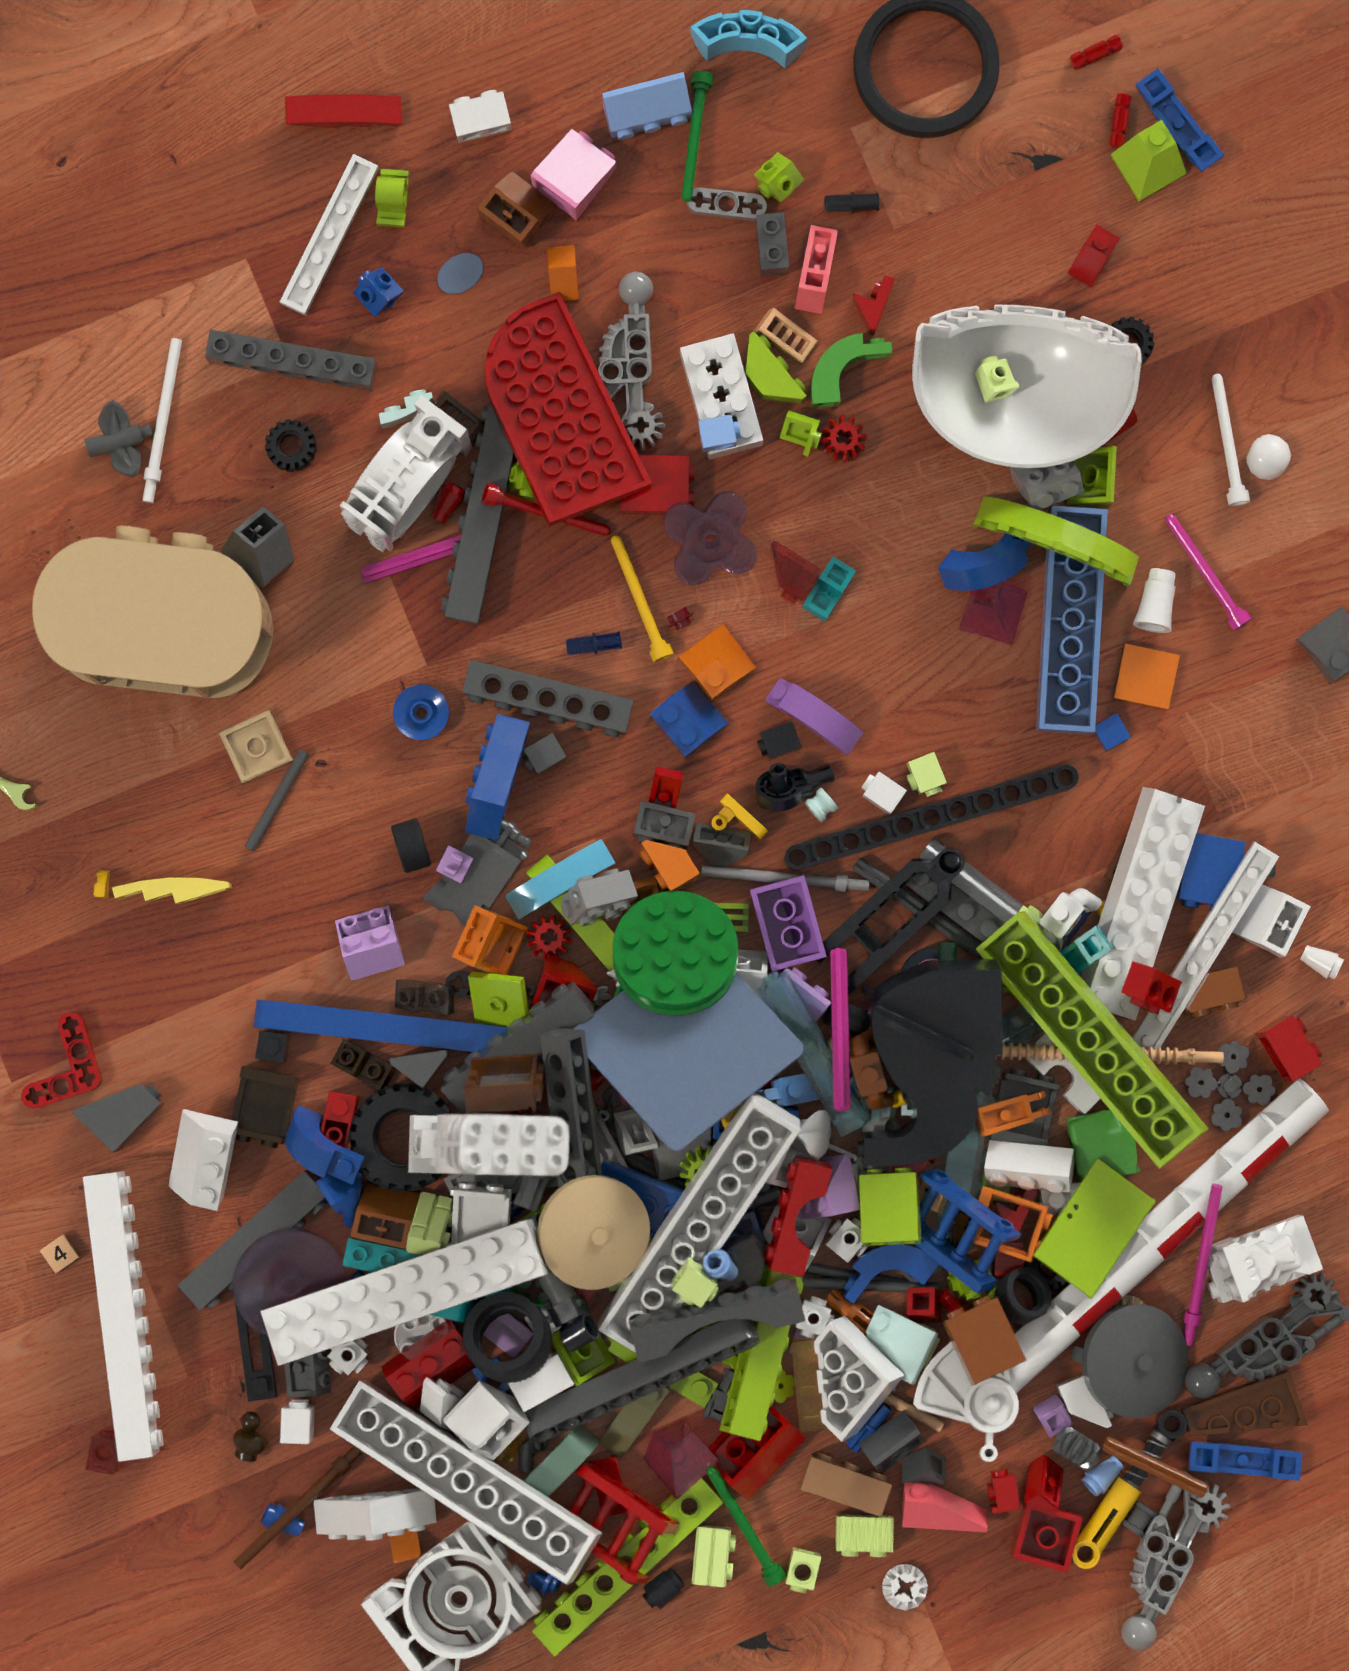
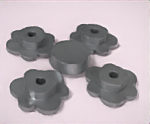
[1185,1041,1275,1131]

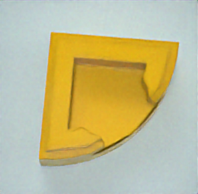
[93,870,110,898]

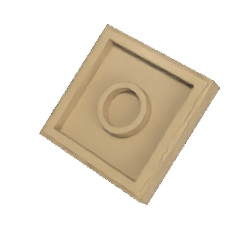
[219,710,293,784]

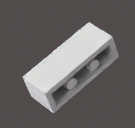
[984,1140,1075,1193]

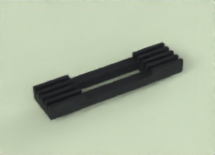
[233,1285,277,1402]

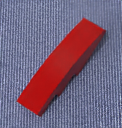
[285,94,402,128]

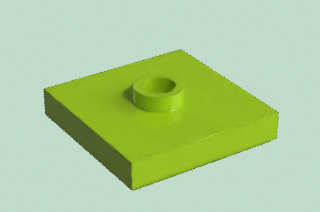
[468,971,529,1027]

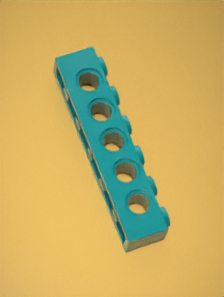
[342,1237,512,1297]

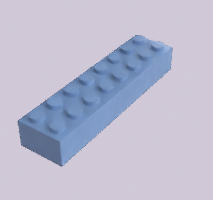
[1036,506,1108,735]

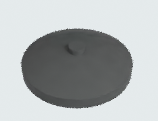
[1082,1304,1188,1418]

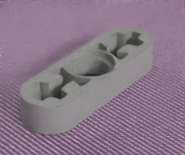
[687,187,767,221]

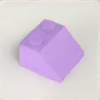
[799,1154,860,1219]

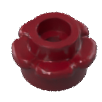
[667,607,693,631]

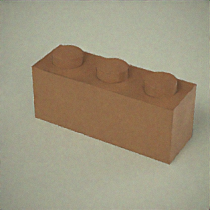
[800,1452,892,1517]

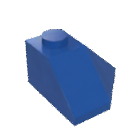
[316,1170,364,1228]

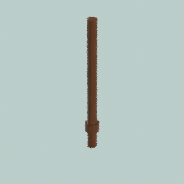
[233,1446,364,1570]

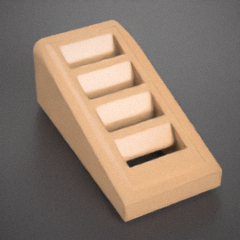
[754,308,817,363]

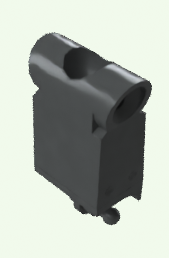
[421,819,532,928]

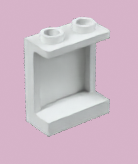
[447,1181,512,1247]

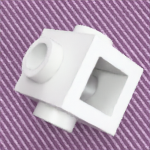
[825,1217,868,1263]
[794,1296,834,1339]
[328,1338,370,1375]

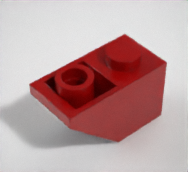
[321,1091,359,1149]

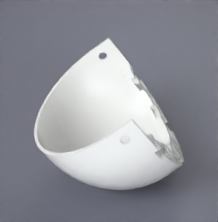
[912,305,1141,468]

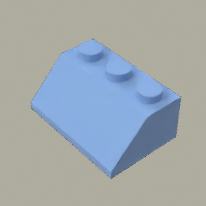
[602,72,692,140]

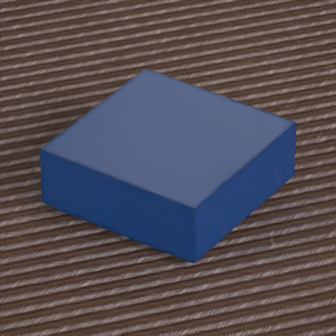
[1095,713,1131,751]

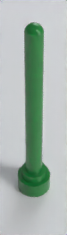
[681,71,714,202]
[706,1466,787,1587]

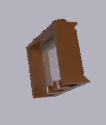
[464,1053,545,1115]

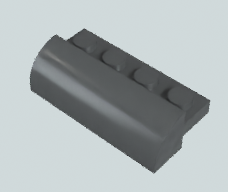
[905,837,1023,943]

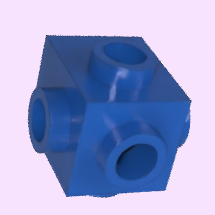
[353,267,404,317]

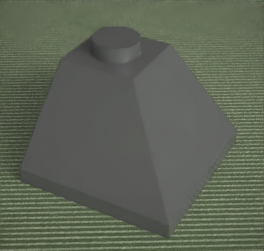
[1297,607,1349,684]

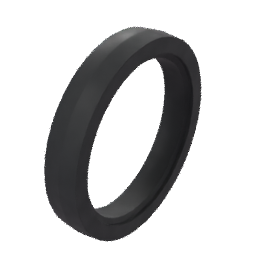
[853,0,1000,138]

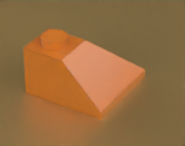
[679,624,756,701]

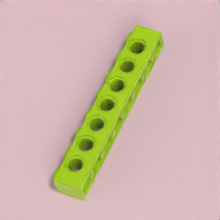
[532,1474,724,1657]

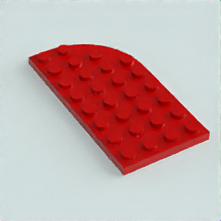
[484,292,652,527]

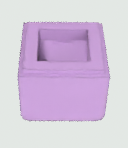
[1033,1394,1074,1438]

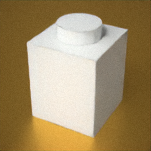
[861,772,907,815]

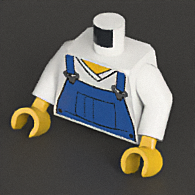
[1038,888,1106,952]

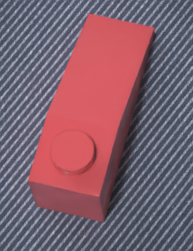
[795,225,838,314]
[902,1482,988,1533]

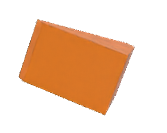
[547,245,579,302]

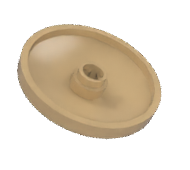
[537,1175,650,1290]

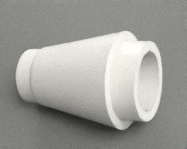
[1300,945,1344,980]

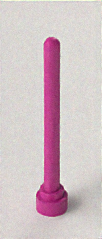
[1165,514,1252,631]

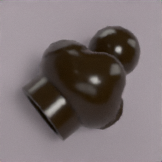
[233,1411,268,1462]

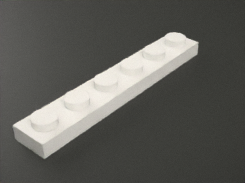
[280,154,379,316]

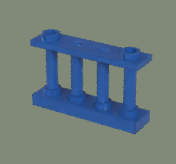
[914,1169,1021,1294]

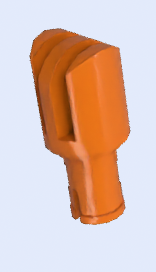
[825,1289,874,1337]

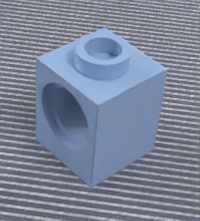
[698,415,741,453]

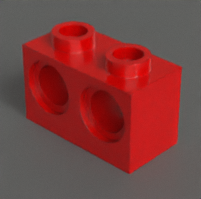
[1121,961,1182,1015]

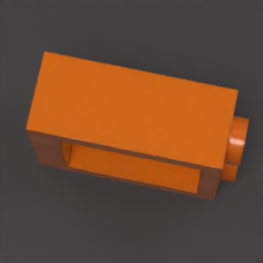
[452,905,528,975]
[972,1186,1053,1262]

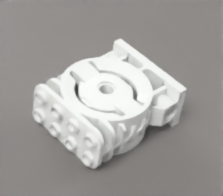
[339,395,472,553]
[408,1115,569,1176]
[361,1520,542,1671]

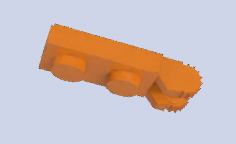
[976,1090,1051,1137]

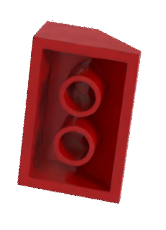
[381,1319,476,1410]
[702,1405,806,1501]

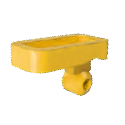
[711,794,768,840]

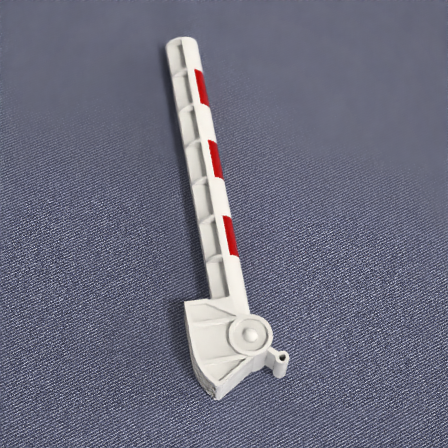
[913,1078,1329,1462]

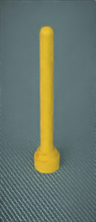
[611,535,674,663]

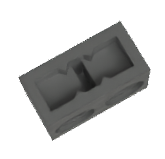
[755,212,789,277]

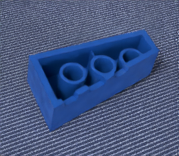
[465,714,530,841]

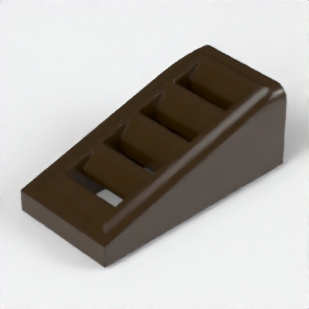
[433,391,485,447]

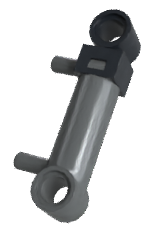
[525,1213,599,1352]

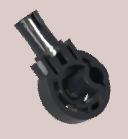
[755,763,835,811]

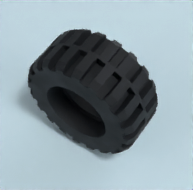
[349,1084,453,1192]

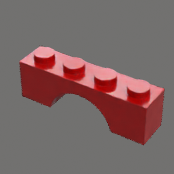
[764,1155,833,1277]

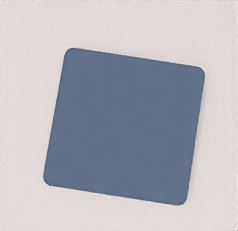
[574,972,803,1151]

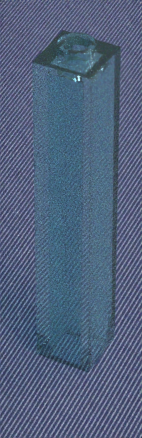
[757,970,870,1137]

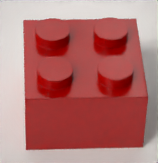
[1255,1015,1322,1082]
[1010,1502,1083,1573]

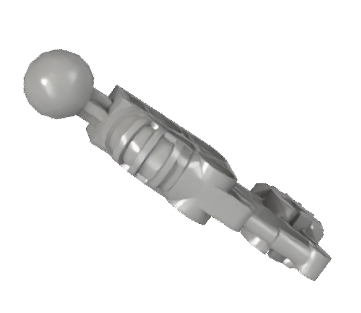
[598,271,665,451]
[1121,1470,1230,1651]

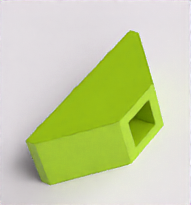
[745,331,807,404]

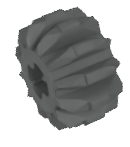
[1052,1427,1102,1471]

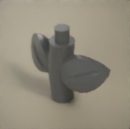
[84,400,153,477]

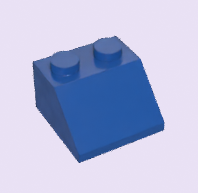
[650,681,729,759]

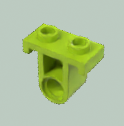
[375,169,409,228]

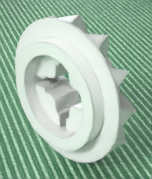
[882,1564,928,1611]

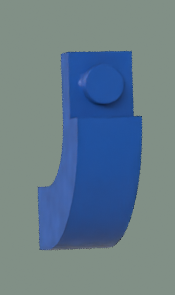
[938,533,1031,591]
[285,1105,365,1185]
[842,1244,939,1304]

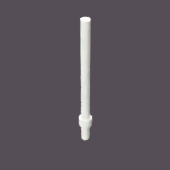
[142,338,182,503]

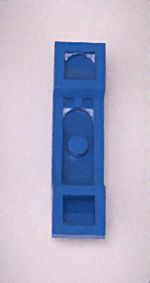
[1135,68,1224,173]
[1188,1441,1302,1481]

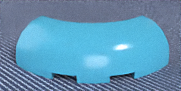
[690,10,808,69]

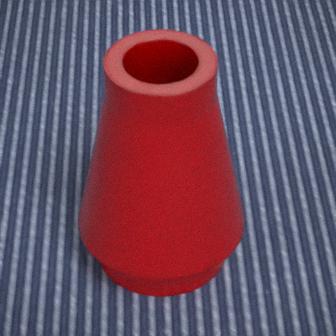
[430,480,466,524]

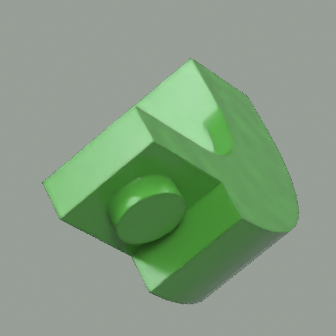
[811,333,892,409]

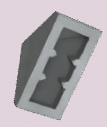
[693,823,751,867]

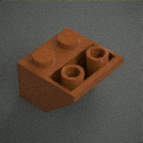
[477,171,556,249]
[1182,967,1245,1017]
[350,1182,420,1249]

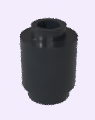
[642,1568,685,1610]

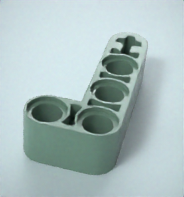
[523,1424,600,1497]

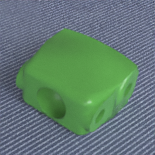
[1066,1109,1140,1182]

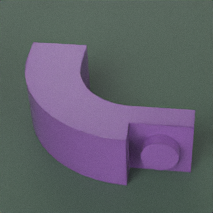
[765,678,863,755]

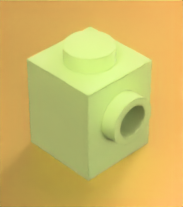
[906,752,947,797]
[672,1257,719,1308]

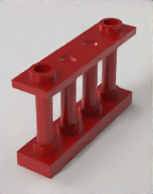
[569,1463,680,1585]

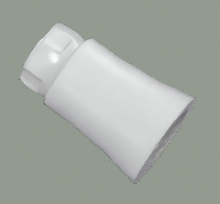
[1133,568,1176,633]

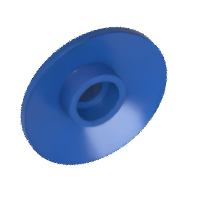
[393,684,449,740]

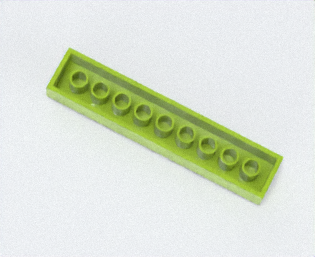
[976,911,1209,1169]

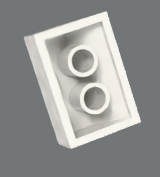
[168,1109,238,1211]

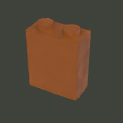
[943,1296,1027,1386]

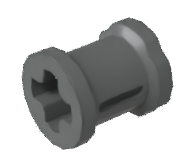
[1121,1500,1158,1538]

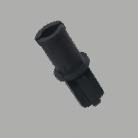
[824,192,879,214]

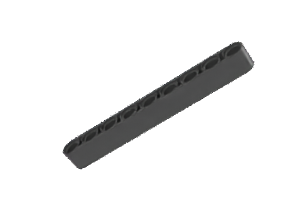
[525,1319,760,1443]

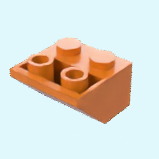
[639,840,700,892]

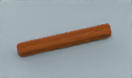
[1102,1437,1208,1498]

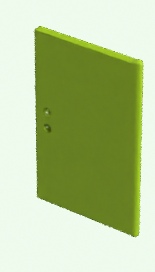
[1032,1158,1156,1299]

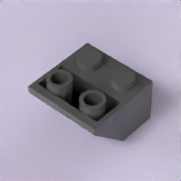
[220,506,294,588]

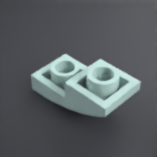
[379,390,434,429]

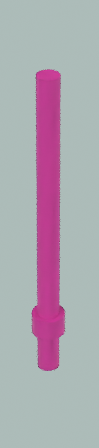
[1184,1183,1223,1346]

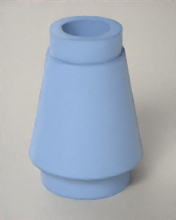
[703,1250,738,1281]
[1082,1455,1124,1497]

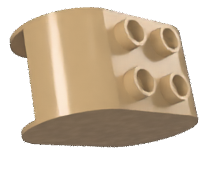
[32,526,273,698]

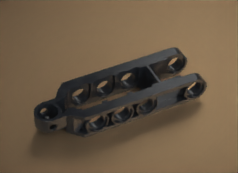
[816,847,966,995]

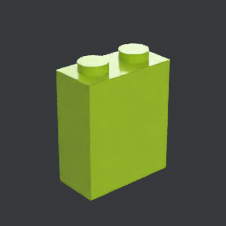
[859,1168,922,1246]

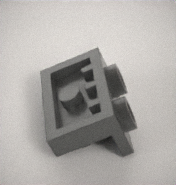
[633,801,696,850]
[285,1349,332,1397]

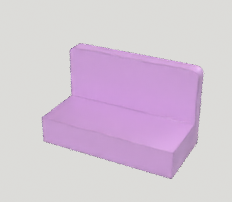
[484,1313,533,1358]

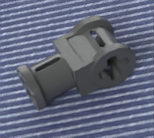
[702,1367,734,1423]

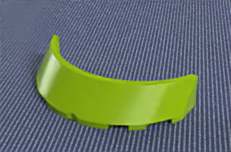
[972,496,1139,588]

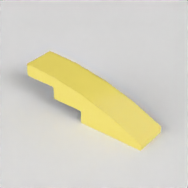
[112,878,233,905]

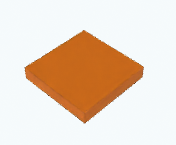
[1113,643,1180,710]

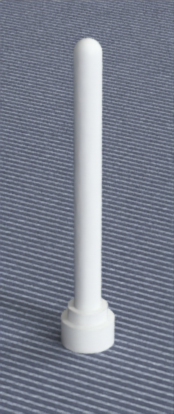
[1212,374,1250,506]

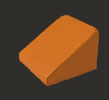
[389,1529,423,1563]

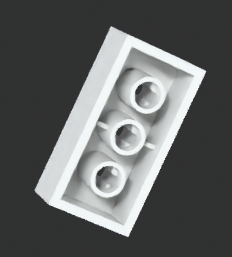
[680,333,763,460]

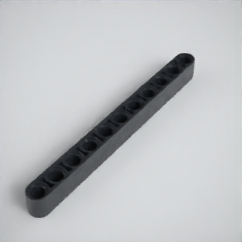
[784,765,1079,871]

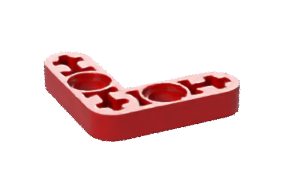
[21,1012,102,1108]

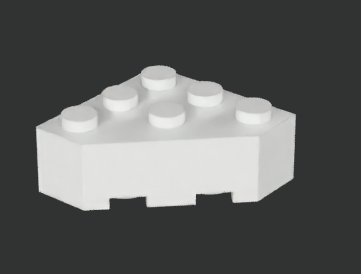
[814,1316,904,1442]
[314,1488,437,1540]

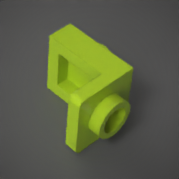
[779,410,822,457]

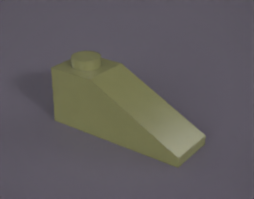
[599,1386,670,1458]

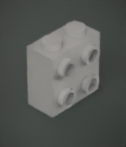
[1009,461,1084,510]
[561,869,638,927]

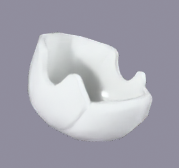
[1246,434,1291,480]

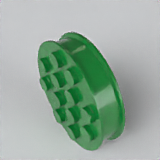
[613,891,738,1016]

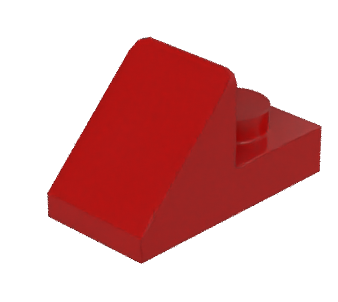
[1067,224,1120,287]
[852,275,895,335]
[649,766,684,809]
[993,1188,1038,1242]

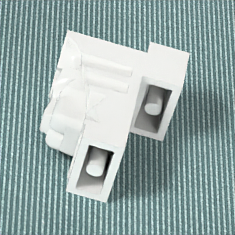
[1197,1215,1323,1303]

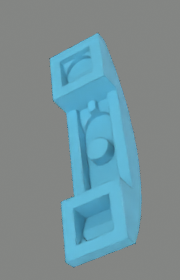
[505,839,615,920]

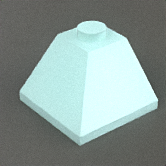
[866,1305,938,1385]

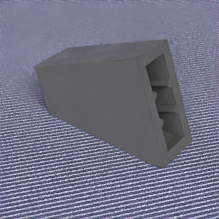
[73,1084,164,1152]

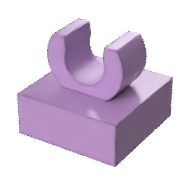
[436,845,474,883]

